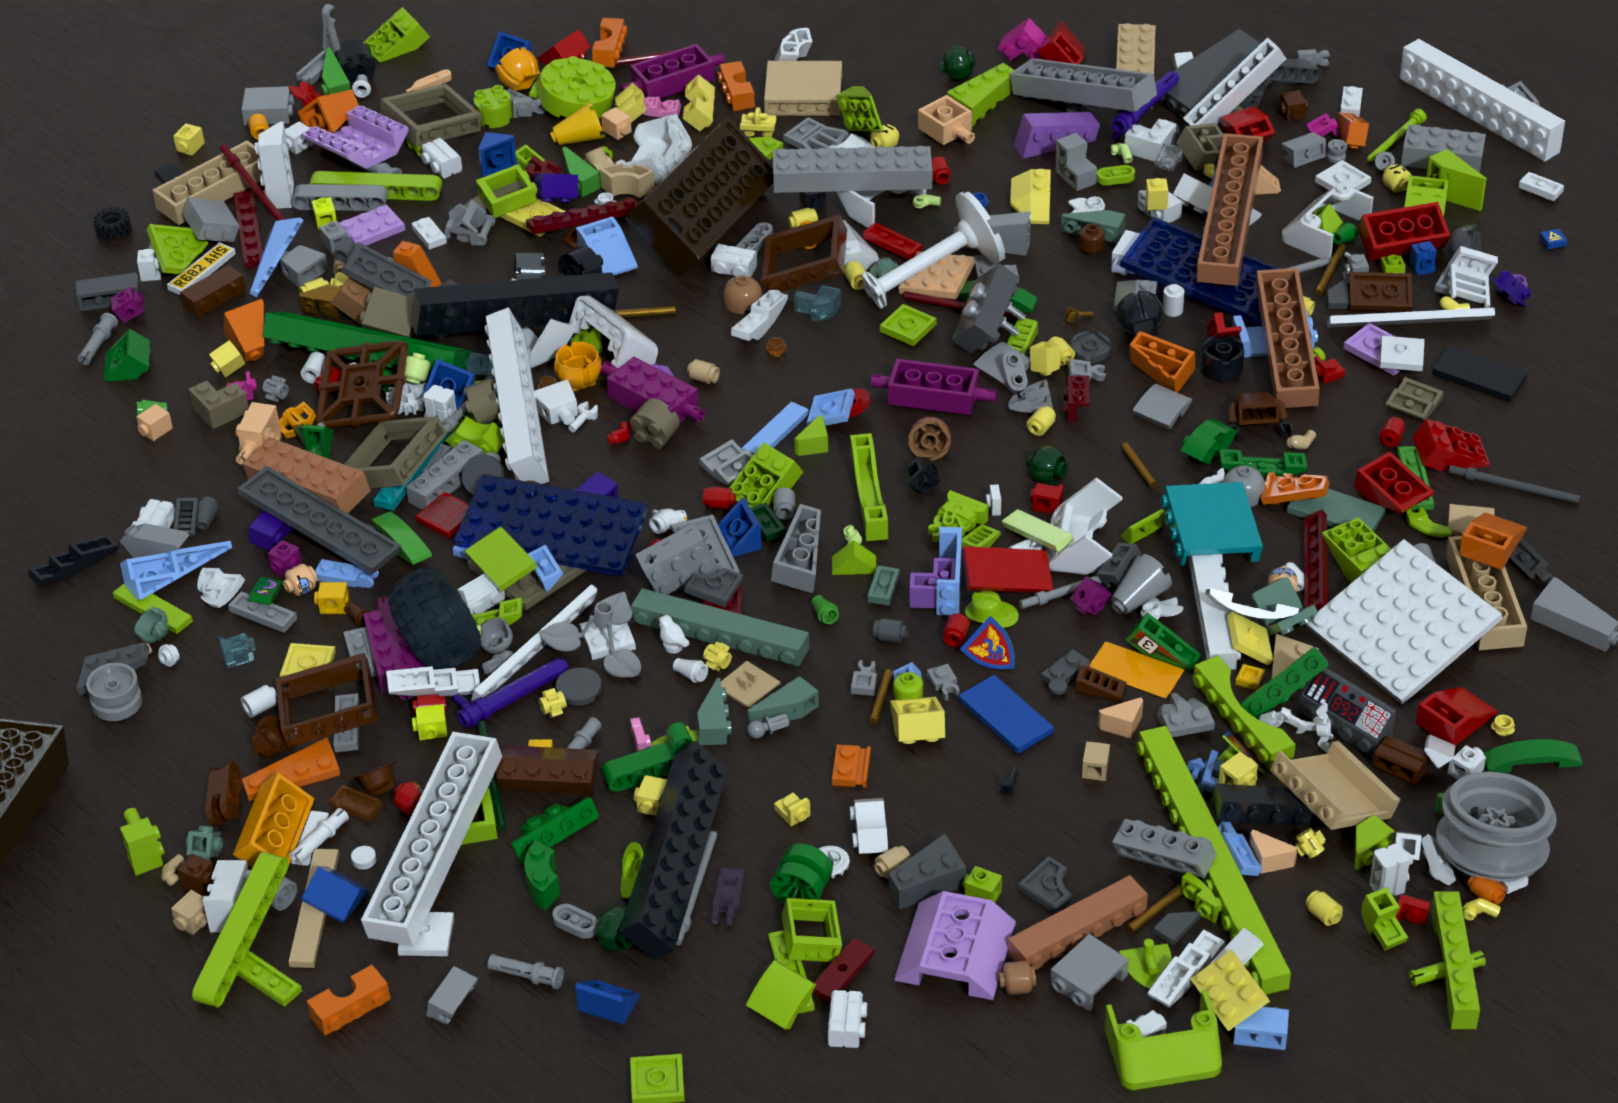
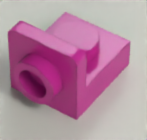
[1306,113,1339,137]
[227,371,257,400]

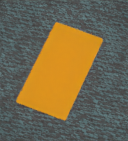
[1090,642,1184,698]

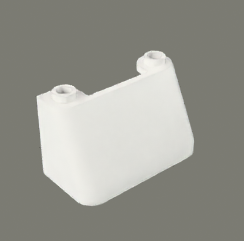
[615,114,692,185]
[569,296,658,368]

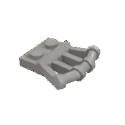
[783,117,849,149]

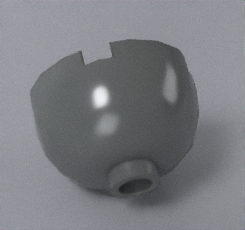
[1447,225,1481,257]

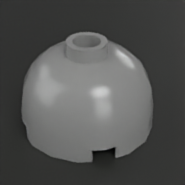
[1222,466,1265,507]

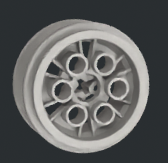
[1436,772,1557,882]

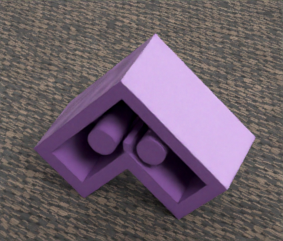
[910,558,956,608]

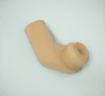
[1286,430,1316,450]

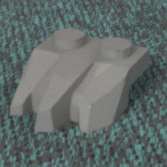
[1156,693,1215,737]

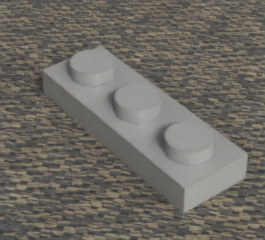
[228,591,297,633]
[334,693,360,752]

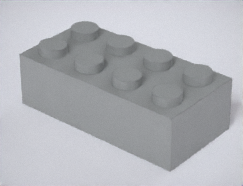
[1401,125,1486,173]

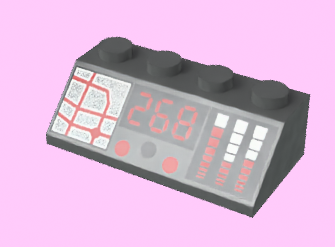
[1299,668,1396,758]

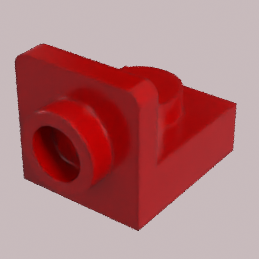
[1314,356,1345,384]
[1395,894,1431,926]

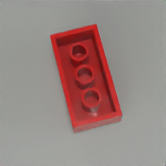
[1357,202,1450,261]

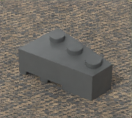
[889,834,966,910]

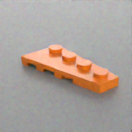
[242,737,340,801]

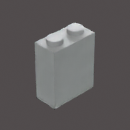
[242,86,295,125]
[182,197,239,242]

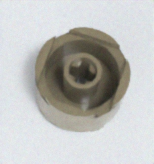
[464,378,501,424]
[630,398,680,449]

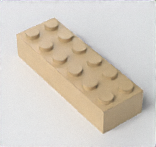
[1116,23,1156,108]
[152,141,263,225]
[1445,536,1527,650]

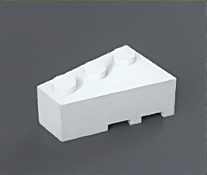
[203,860,251,933]

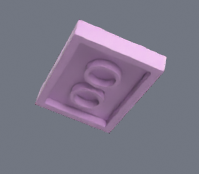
[340,204,405,246]
[1343,323,1400,376]

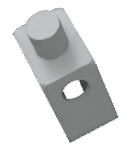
[280,245,328,287]

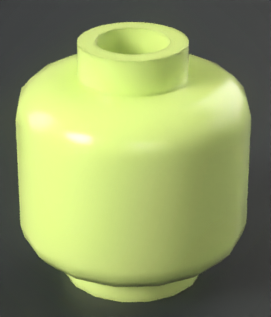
[405,352,430,384]

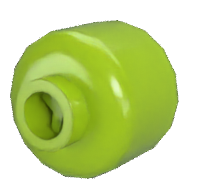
[893,672,923,700]

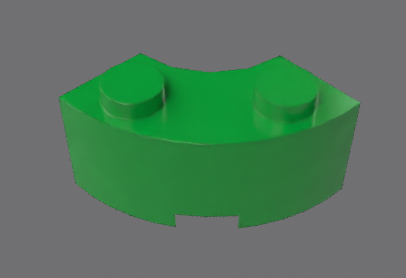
[1181,419,1237,465]
[524,840,560,911]

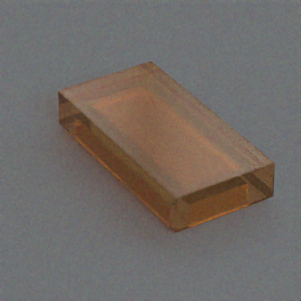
[329,785,383,822]

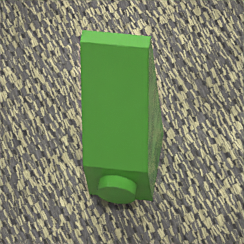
[320,47,350,96]
[562,147,601,197]

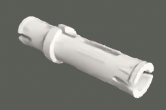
[289,808,349,865]

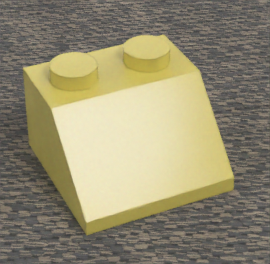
[890,697,945,744]

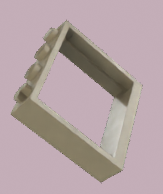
[380,83,482,147]
[344,416,447,488]

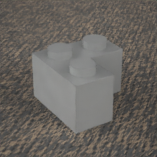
[1055,133,1098,191]

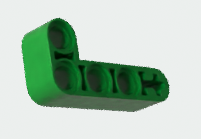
[601,722,693,792]

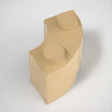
[600,163,655,198]

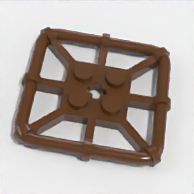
[316,340,408,428]

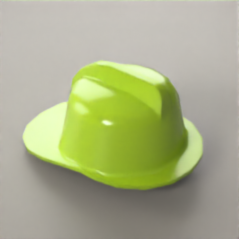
[965,591,1019,628]
[620,842,644,899]

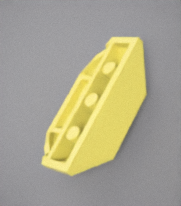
[1010,169,1051,224]

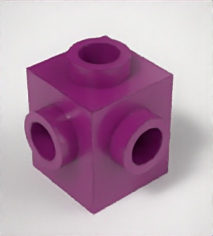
[111,287,145,323]
[268,540,302,578]
[1070,576,1112,615]

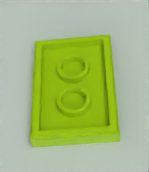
[465,526,537,592]

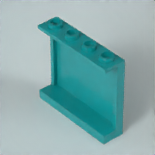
[1160,482,1263,566]

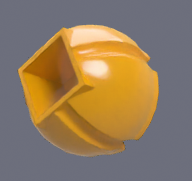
[495,47,541,91]
[554,342,602,391]

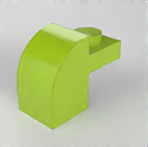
[1361,887,1408,951]

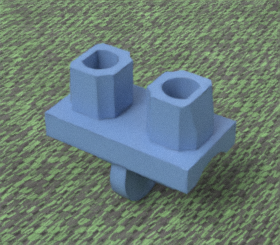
[1187,750,1224,795]

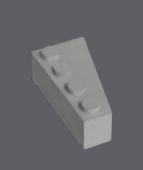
[771,504,821,593]

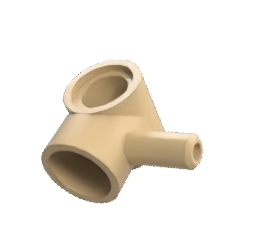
[584,147,614,172]

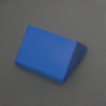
[487,31,532,69]
[478,132,517,178]
[421,359,475,409]
[718,497,762,557]
[301,866,369,923]
[575,979,640,1024]

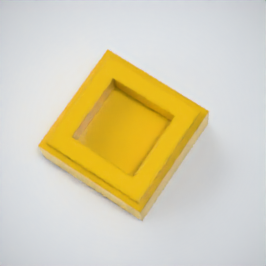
[1235,664,1265,691]

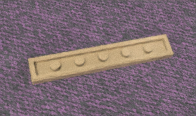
[289,849,339,968]

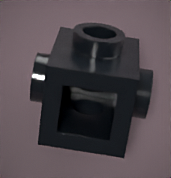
[904,456,941,495]

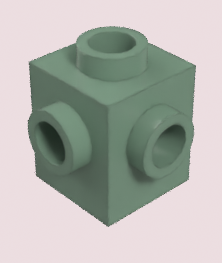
[186,826,223,861]

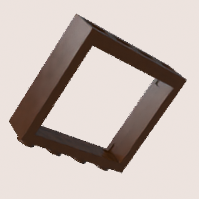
[761,214,847,292]
[276,653,378,748]

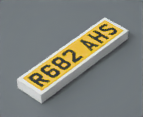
[167,243,236,295]

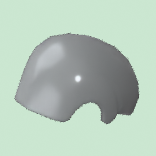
[481,617,513,654]

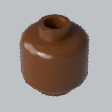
[1079,224,1105,255]

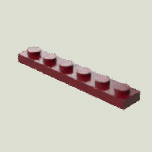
[233,190,263,269]
[526,198,639,234]
[1304,509,1328,611]

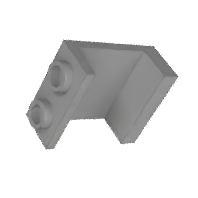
[1050,934,1129,1011]

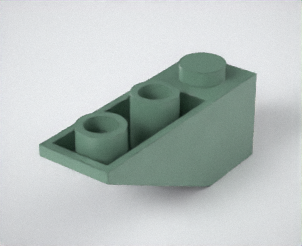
[1061,210,1126,243]
[747,676,819,724]
[696,678,731,745]

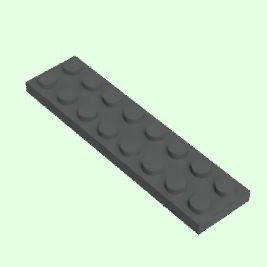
[237,466,401,575]

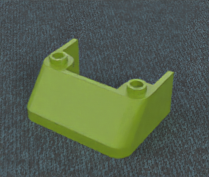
[1105,989,1222,1090]

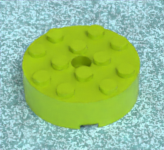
[538,56,616,119]

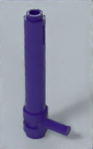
[1112,71,1179,140]
[453,658,568,728]

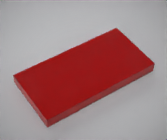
[961,546,1053,593]

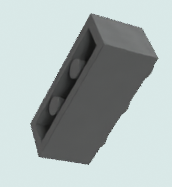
[76,273,140,311]

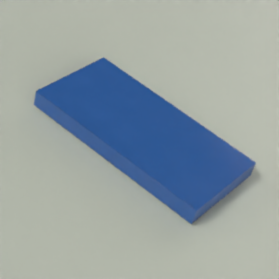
[958,675,1054,754]

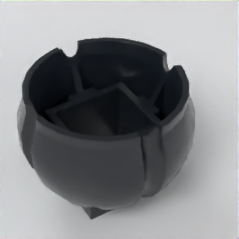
[1117,291,1164,338]

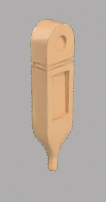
[406,70,452,93]

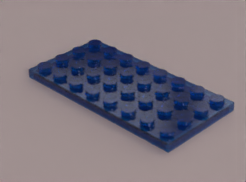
[1119,216,1280,326]
[454,474,649,576]

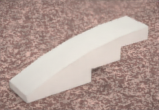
[386,666,480,696]
[1148,929,1225,1007]

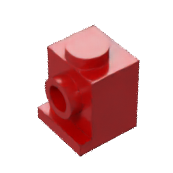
[1030,483,1064,514]

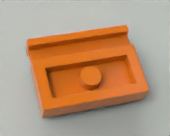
[832,744,871,788]

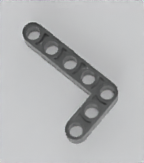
[1239,58,1321,109]

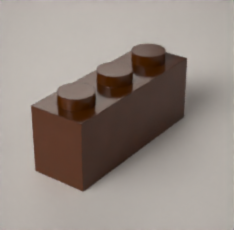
[180,265,246,318]

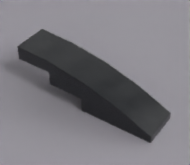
[28,534,119,587]

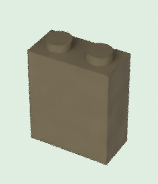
[360,286,414,338]

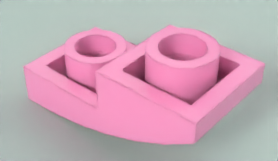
[643,96,681,117]

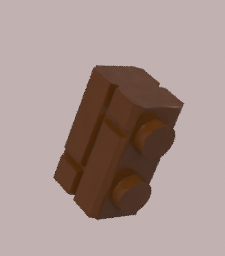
[1373,735,1430,786]

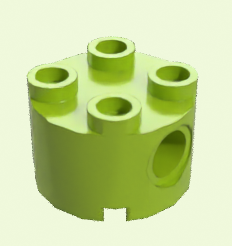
[473,85,513,128]

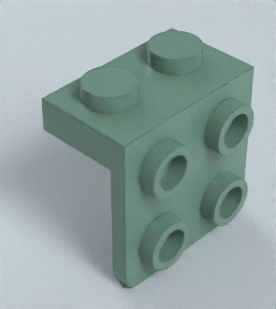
[1251,577,1318,635]

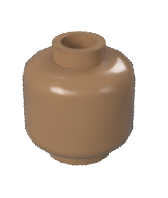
[998,960,1036,995]

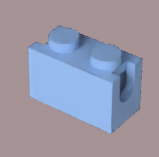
[1234,1007,1289,1050]

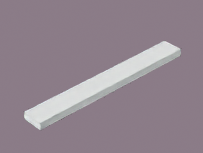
[1327,308,1495,328]
[471,584,597,702]

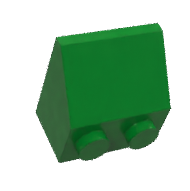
[104,329,151,382]

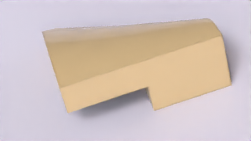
[1447,504,1494,536]

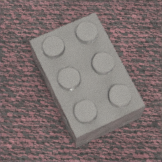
[636,522,719,595]

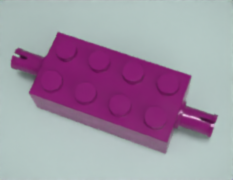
[620,44,725,98]
[601,357,705,423]
[870,359,997,415]
[363,596,424,700]

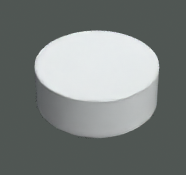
[351,846,376,870]

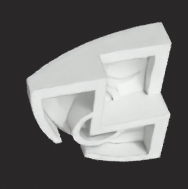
[197,568,245,608]

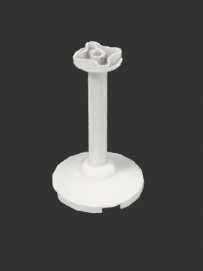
[861,191,1005,310]

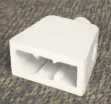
[534,380,578,425]

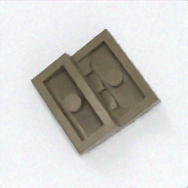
[1386,377,1444,421]

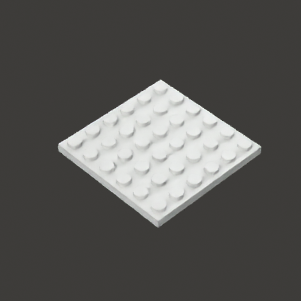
[1305,539,1503,705]

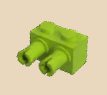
[120,808,165,876]

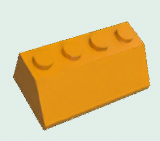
[233,772,315,868]

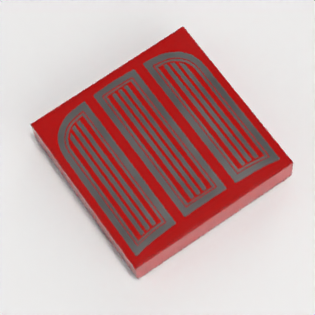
[416,492,478,538]

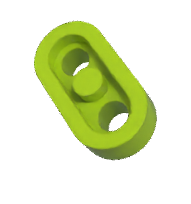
[1097,165,1135,186]

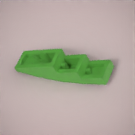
[371,511,432,565]

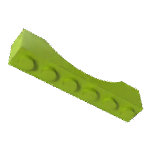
[850,433,888,541]
[1193,655,1296,770]
[1431,891,1480,1029]

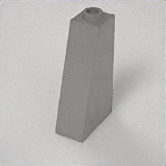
[953,212,1031,256]
[1531,577,1618,652]

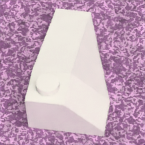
[830,220,879,272]

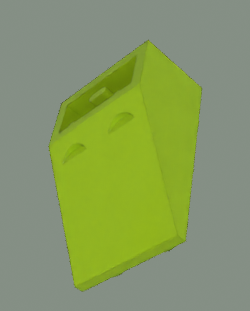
[363,7,430,62]
[836,86,883,131]
[1427,149,1487,211]
[1405,175,1449,216]
[729,442,803,508]
[1322,517,1392,583]

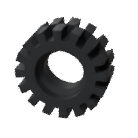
[93,207,132,241]

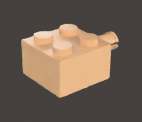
[918,95,975,145]
[236,402,282,465]

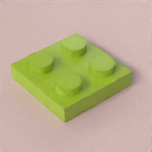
[880,304,937,346]
[630,1054,685,1103]

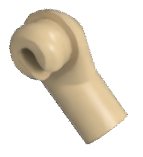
[161,854,185,886]

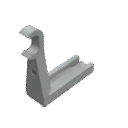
[296,4,340,85]

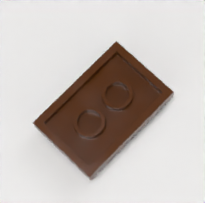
[1349,272,1413,311]

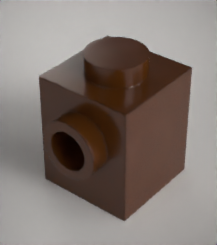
[1279,90,1308,121]
[178,854,214,896]

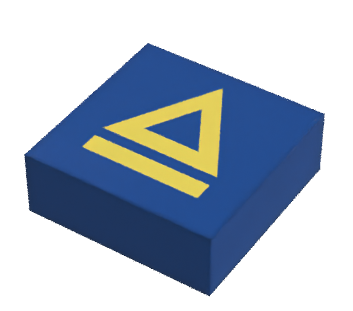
[1540,229,1567,249]

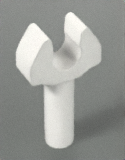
[568,402,598,432]

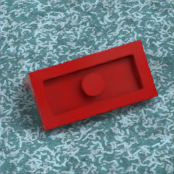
[1206,312,1242,338]

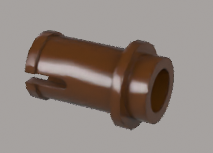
[344,601,369,626]

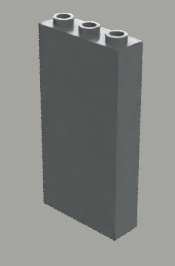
[1155,29,1261,118]

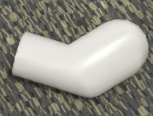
[1009,539,1043,550]
[1282,562,1304,591]

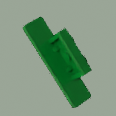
[1242,647,1329,719]
[511,797,599,864]

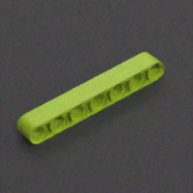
[309,171,443,201]
[192,852,288,1007]

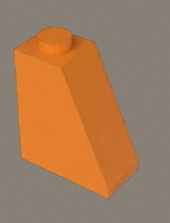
[298,90,359,133]
[393,241,442,287]
[223,299,264,362]

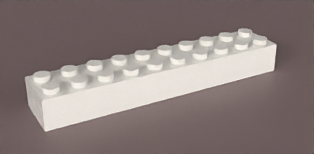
[1400,39,1565,162]
[485,307,549,484]
[361,732,502,946]

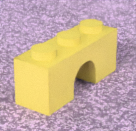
[683,75,715,131]

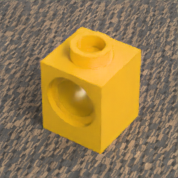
[314,582,349,614]

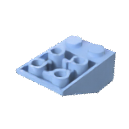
[576,217,638,275]

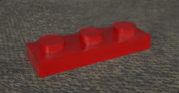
[863,222,922,260]

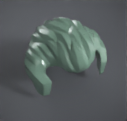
[870,257,899,278]
[134,607,169,644]

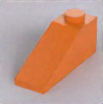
[1337,112,1369,148]

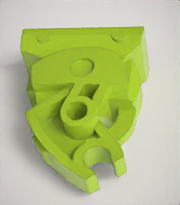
[928,490,988,542]

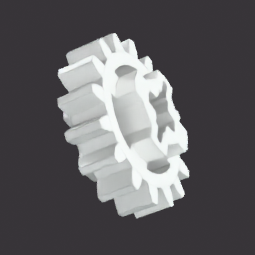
[386,381,427,416]

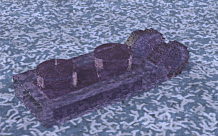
[712,868,745,925]

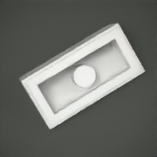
[1424,735,1456,768]

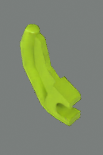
[1406,508,1452,538]

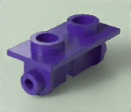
[1490,270,1531,307]

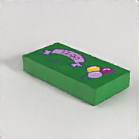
[249,577,283,605]

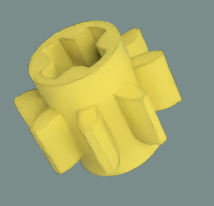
[703,642,732,671]
[538,688,567,717]
[1295,828,1326,859]

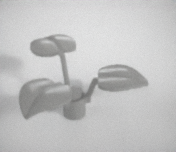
[540,592,641,678]

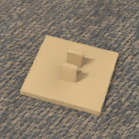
[721,661,781,709]

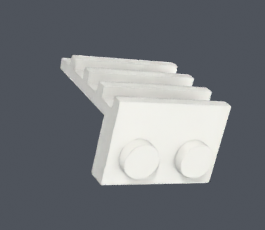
[1447,246,1498,308]

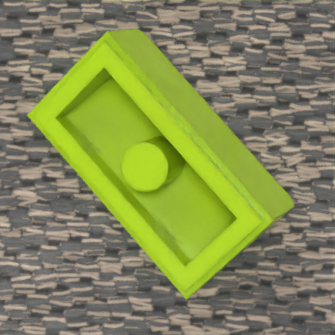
[1121,509,1165,544]

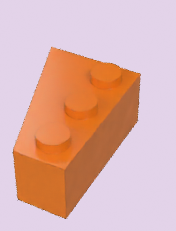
[1130,331,1196,393]

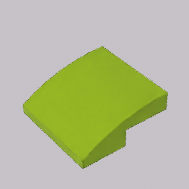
[746,960,816,1029]

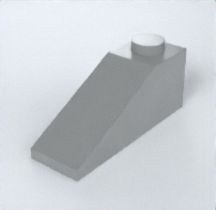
[120,523,189,558]

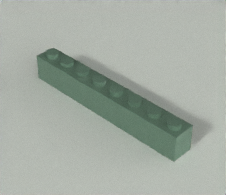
[631,588,809,666]

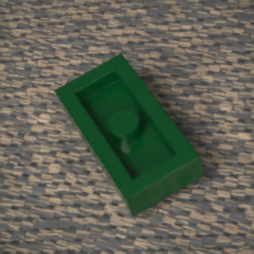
[751,503,786,542]

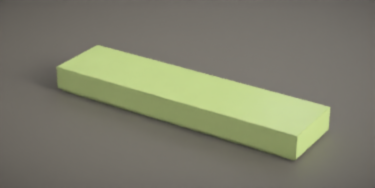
[1001,509,1074,552]

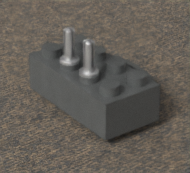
[952,263,1026,354]

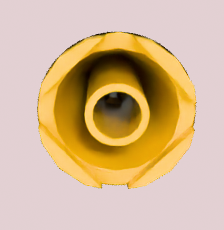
[550,102,605,145]

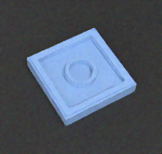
[806,389,855,426]

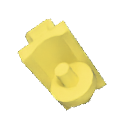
[740,107,777,137]

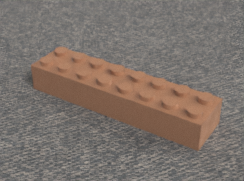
[1256,268,1320,408]

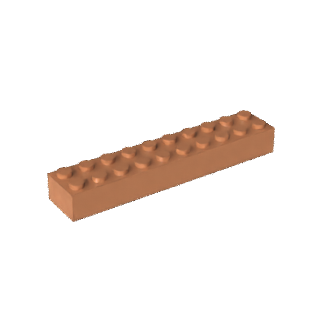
[1197,133,1263,286]

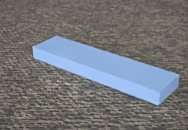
[742,402,809,455]

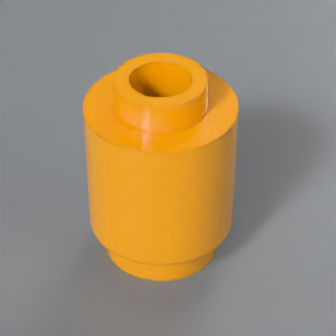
[248,113,269,140]

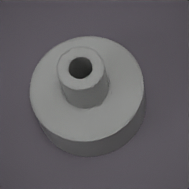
[1374,152,1395,171]

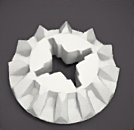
[819,846,850,879]

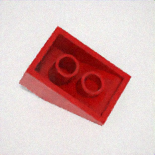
[1354,452,1434,514]

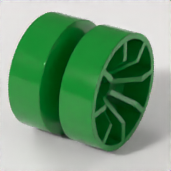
[770,843,833,906]

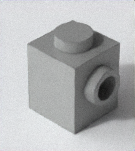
[319,220,348,255]

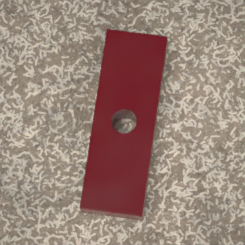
[812,938,875,1003]

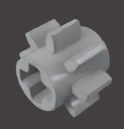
[262,375,289,402]

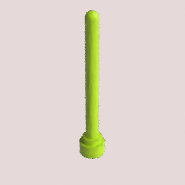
[1367,109,1427,163]

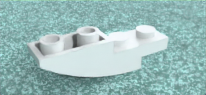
[731,290,788,341]

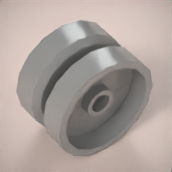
[86,663,142,721]

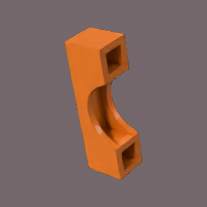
[592,18,628,67]

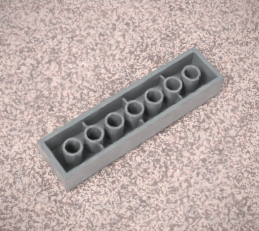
[1010,58,1157,112]
[773,146,932,193]

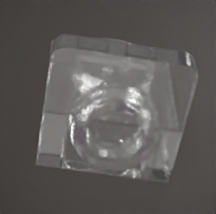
[1155,144,1183,172]

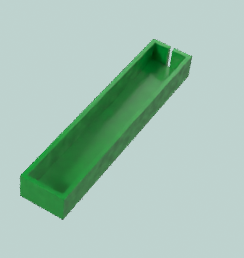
[262,311,471,375]

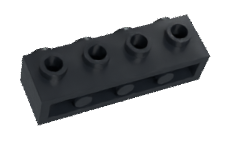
[1210,784,1313,826]

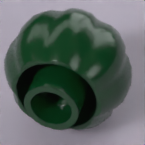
[940,45,976,81]
[1026,446,1068,485]
[595,906,634,952]

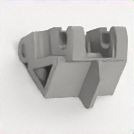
[445,199,496,246]

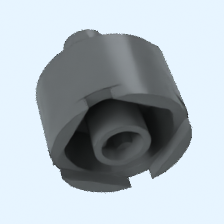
[514,253,545,280]

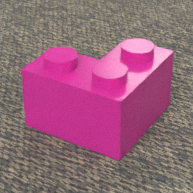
[998,18,1047,61]

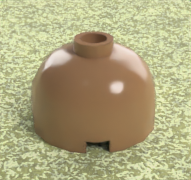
[723,275,763,314]
[909,417,951,460]

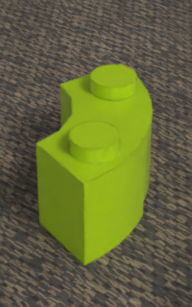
[445,416,505,454]

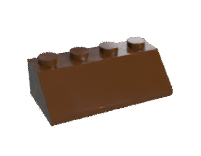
[496,745,599,795]

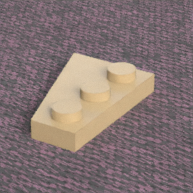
[1272,634,1319,699]

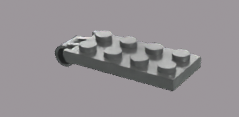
[333,237,432,297]

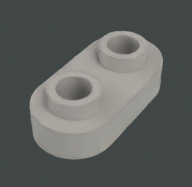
[1000,351,1028,393]
[552,904,597,939]

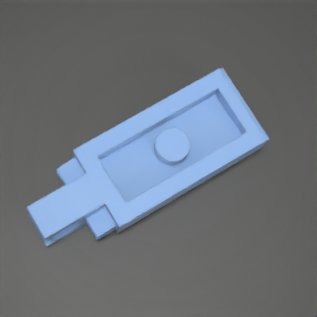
[1218,821,1262,876]

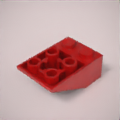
[1037,21,1085,64]
[1412,419,1490,471]
[1416,687,1498,746]

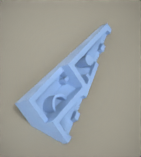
[249,217,303,298]
[120,541,232,600]

